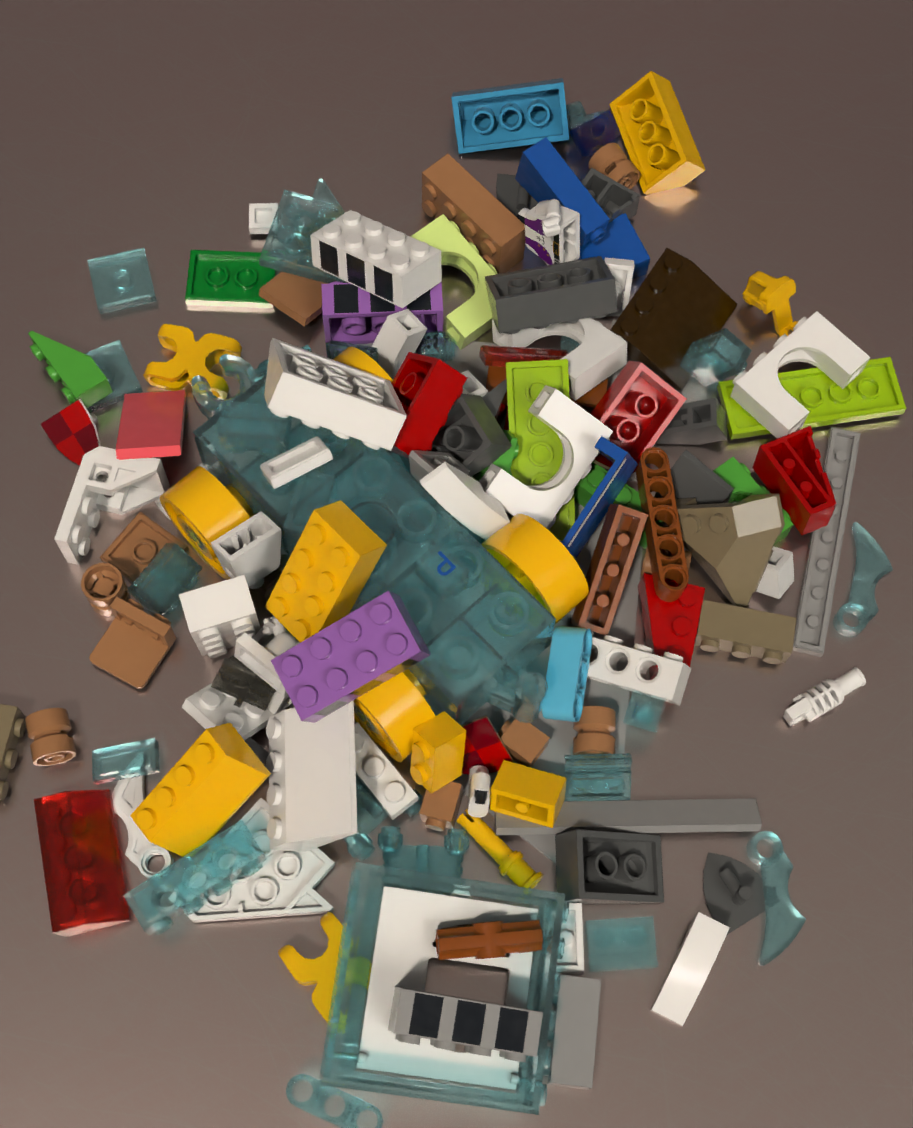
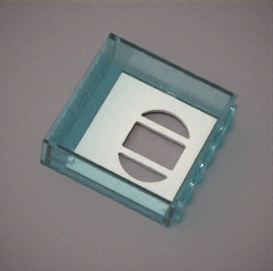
[319,862,569,1115]

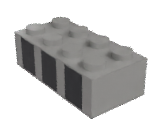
[388,987,543,1062]

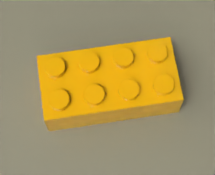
[265,500,387,643]

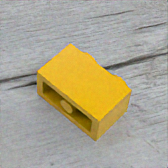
[410,711,466,794]
[490,760,567,828]

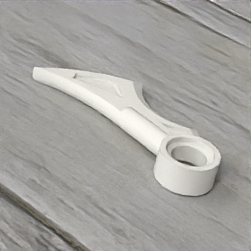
[106,753,175,882]

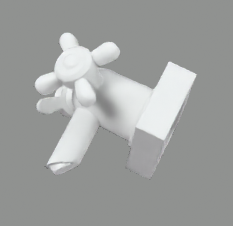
[234,617,300,697]

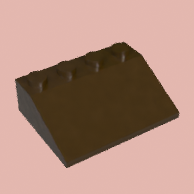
[610,248,737,392]

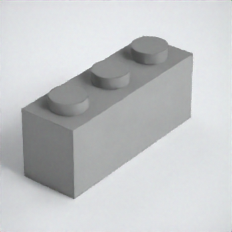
[542,974,601,1090]

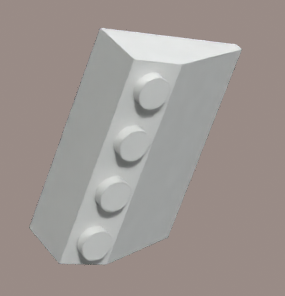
[264,338,407,451]
[266,700,357,852]

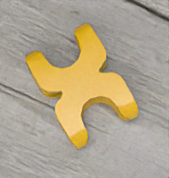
[143,324,242,401]
[278,912,372,1032]

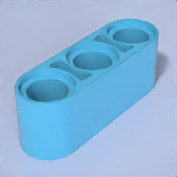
[542,626,592,722]

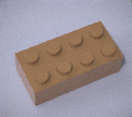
[422,153,525,274]

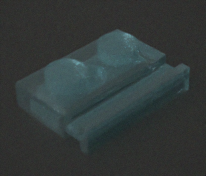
[564,753,632,801]
[585,916,659,973]

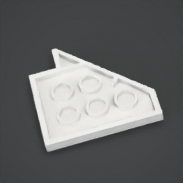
[168,798,335,923]

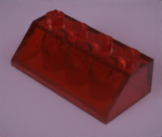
[34,789,132,937]

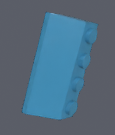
[451,78,569,154]

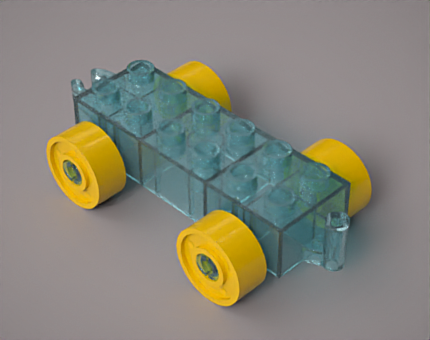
[159,347,589,762]

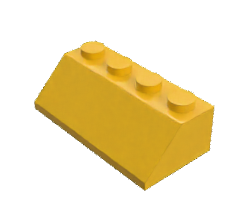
[609,71,706,195]
[130,723,271,860]

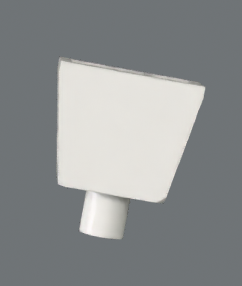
[211,511,282,589]

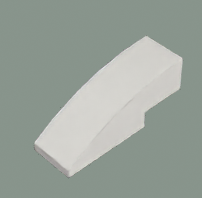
[419,462,510,540]
[651,912,730,1026]

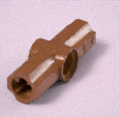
[435,920,543,960]

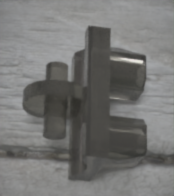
[211,655,276,711]

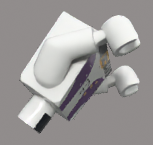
[517,199,580,265]

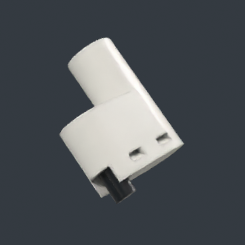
[468,765,491,818]

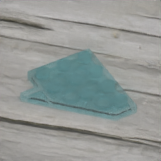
[259,178,348,284]

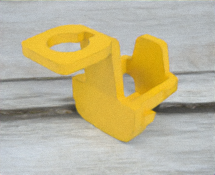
[742,271,798,338]

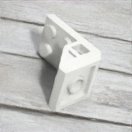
[54,446,170,565]
[182,616,298,740]

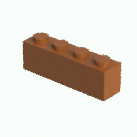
[570,504,648,635]

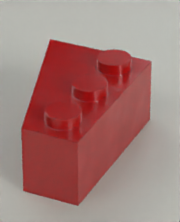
[752,426,837,536]
[638,573,705,680]

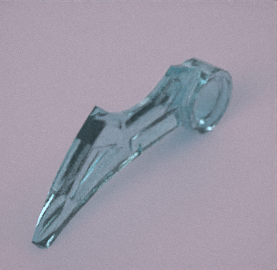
[833,522,893,637]
[747,831,806,966]

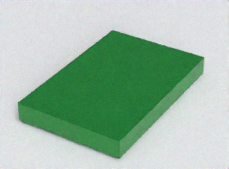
[185,250,278,308]

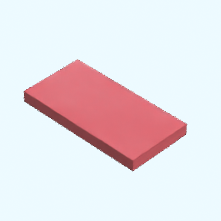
[116,390,186,460]

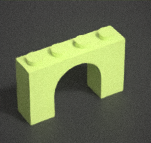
[410,214,498,350]

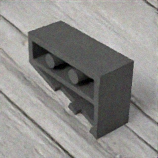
[581,168,640,223]

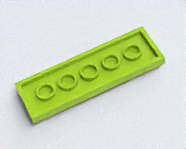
[717,357,906,440]
[505,359,575,541]

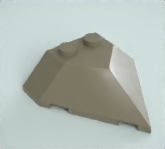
[676,494,785,608]

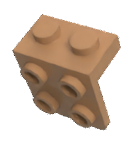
[89,596,177,689]

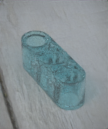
[286,1074,384,1128]

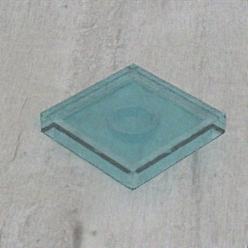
[87,248,157,314]
[84,340,143,413]

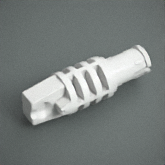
[783,667,866,727]

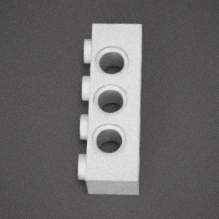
[577,627,692,706]

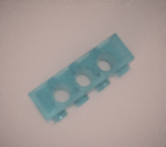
[123,820,267,935]

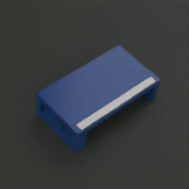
[557,436,638,558]

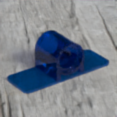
[569,110,620,157]

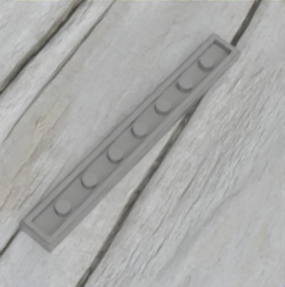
[792,427,861,657]
[494,798,762,835]

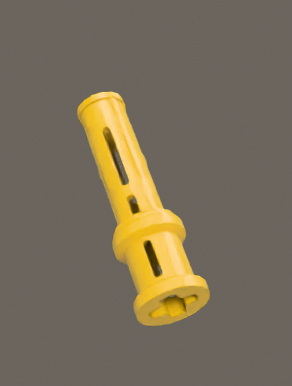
[456,809,544,896]

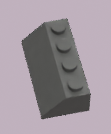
[485,256,617,334]

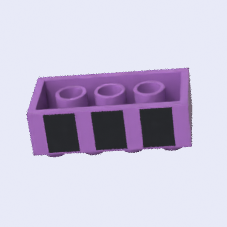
[321,281,443,345]
[271,591,431,723]

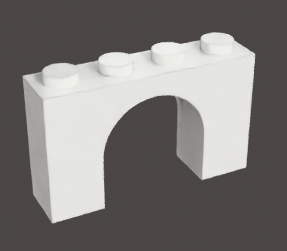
[367,309,488,397]
[730,311,870,439]
[492,317,627,401]
[479,385,613,530]

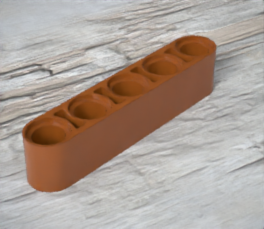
[636,447,689,602]

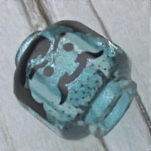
[415,331,455,365]

